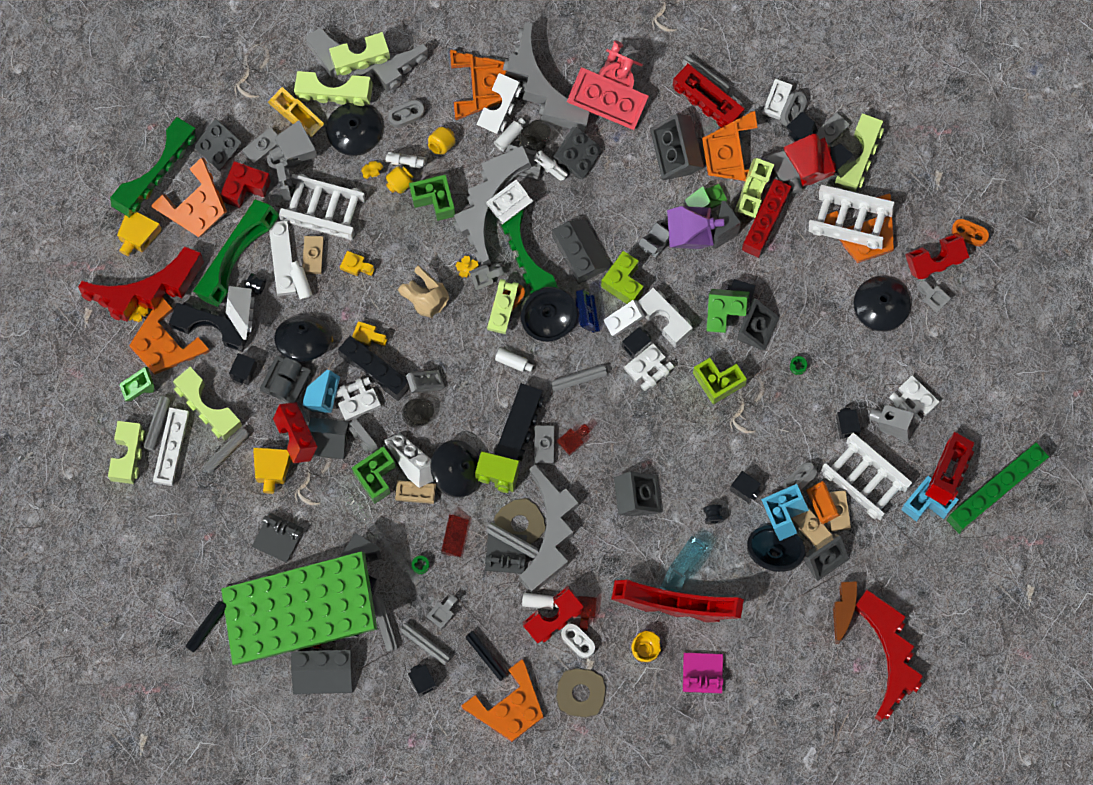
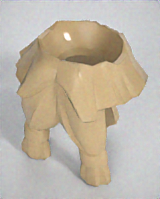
[398,265,449,318]

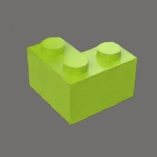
[601,251,644,304]
[693,358,747,405]
[475,451,519,493]

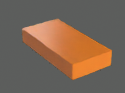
[806,481,840,524]

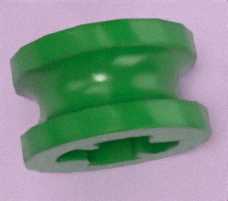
[790,356,807,375]
[412,555,429,575]

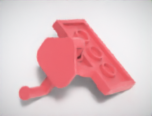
[566,40,649,130]

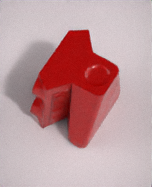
[784,134,836,186]

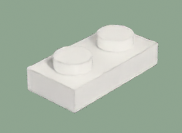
[762,79,793,120]
[604,300,645,336]

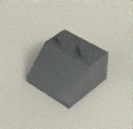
[614,471,662,516]

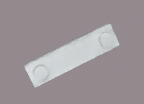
[269,220,296,296]
[153,408,189,486]

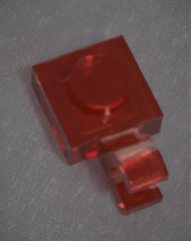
[557,424,590,456]
[577,596,597,631]

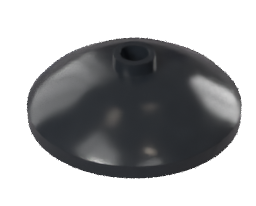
[326,103,382,156]
[853,276,911,332]
[520,287,577,342]
[274,315,332,361]
[430,440,481,498]
[747,525,805,572]

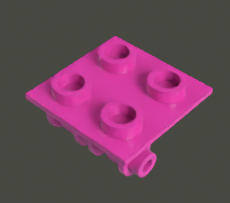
[683,653,723,694]

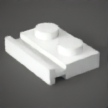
[486,180,533,225]

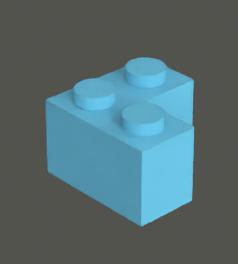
[901,476,959,522]
[761,484,809,541]

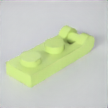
[487,279,519,334]

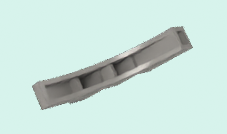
[503,22,589,132]
[305,27,428,91]
[453,146,532,266]
[519,464,579,594]

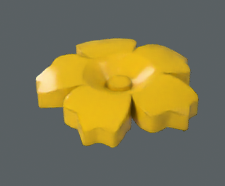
[361,161,383,179]
[455,256,479,278]
[129,304,149,323]

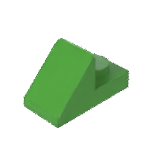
[685,184,727,209]
[119,367,154,401]

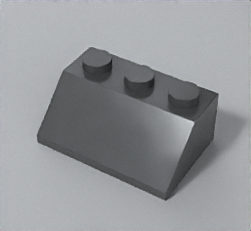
[650,114,704,180]
[552,219,611,284]
[291,650,352,695]

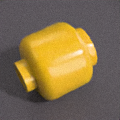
[428,127,455,155]
[386,166,414,194]

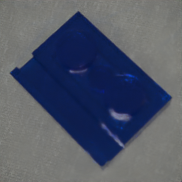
[575,290,600,333]

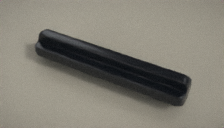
[186,601,226,652]
[465,631,508,681]

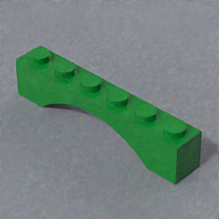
[110,117,196,218]
[193,199,279,307]
[497,209,558,294]
[947,443,1049,534]

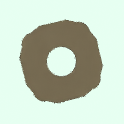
[494,498,545,544]
[556,669,606,718]

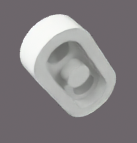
[561,624,595,658]

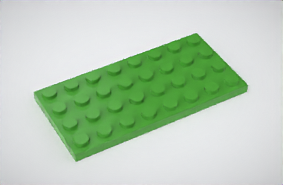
[221,551,377,665]

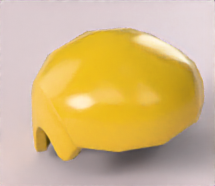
[631,631,661,663]

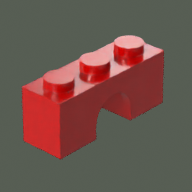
[905,233,969,279]
[273,402,317,463]
[523,586,584,644]

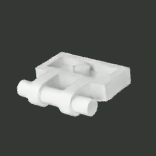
[386,152,427,168]
[624,344,674,391]
[889,376,939,424]
[335,377,381,421]

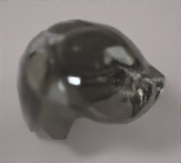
[517,120,551,150]
[402,398,434,428]

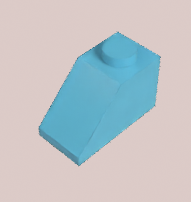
[302,370,340,413]

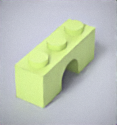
[329,32,390,75]
[734,158,774,218]
[108,421,145,484]

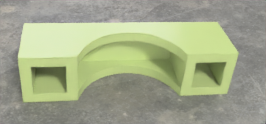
[294,71,373,106]
[834,113,884,193]
[173,367,242,441]

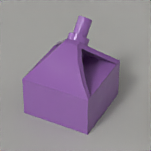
[667,206,725,249]

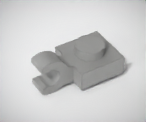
[469,263,504,290]
[917,280,951,313]
[426,595,459,630]

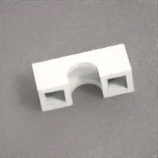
[476,73,522,134]
[638,288,693,348]

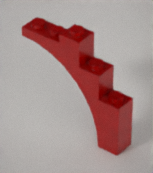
[78,246,204,322]
[611,580,744,623]
[855,590,923,722]

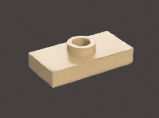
[302,236,324,274]
[395,480,436,504]
[829,490,851,532]
[791,508,832,546]

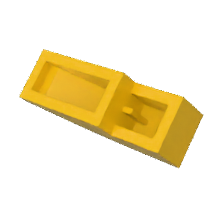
[268,87,324,138]

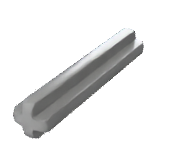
[682,55,730,93]
[551,365,607,391]
[143,396,170,451]
[203,428,249,474]
[486,523,539,559]
[372,595,398,652]
[400,623,450,665]

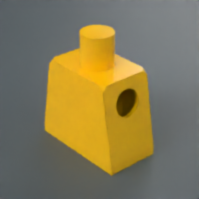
[117,212,162,256]
[253,448,291,494]

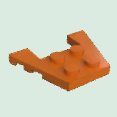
[450,50,506,120]
[702,111,767,184]
[151,158,227,237]
[824,193,894,263]
[129,298,210,375]
[461,660,543,742]

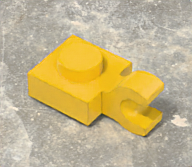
[340,251,375,276]
[352,321,387,346]

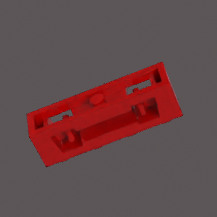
[673,63,745,128]
[742,179,792,258]
[925,432,974,506]

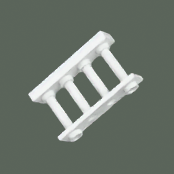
[279,174,366,240]
[809,185,894,249]
[821,433,912,520]

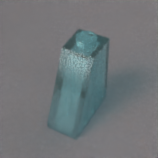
[660,536,708,593]

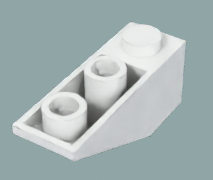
[226,286,255,340]
[385,433,434,488]

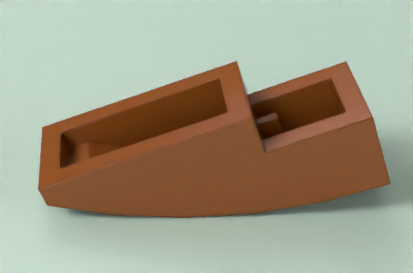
[833,582,857,644]

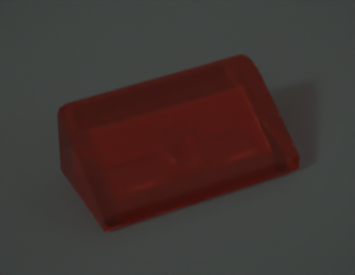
[441,514,469,558]

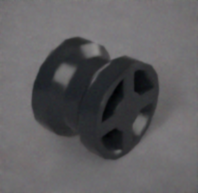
[245,273,267,296]
[703,505,724,525]

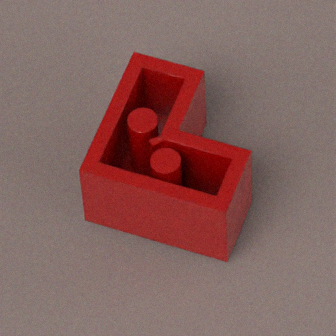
[220,161,271,208]

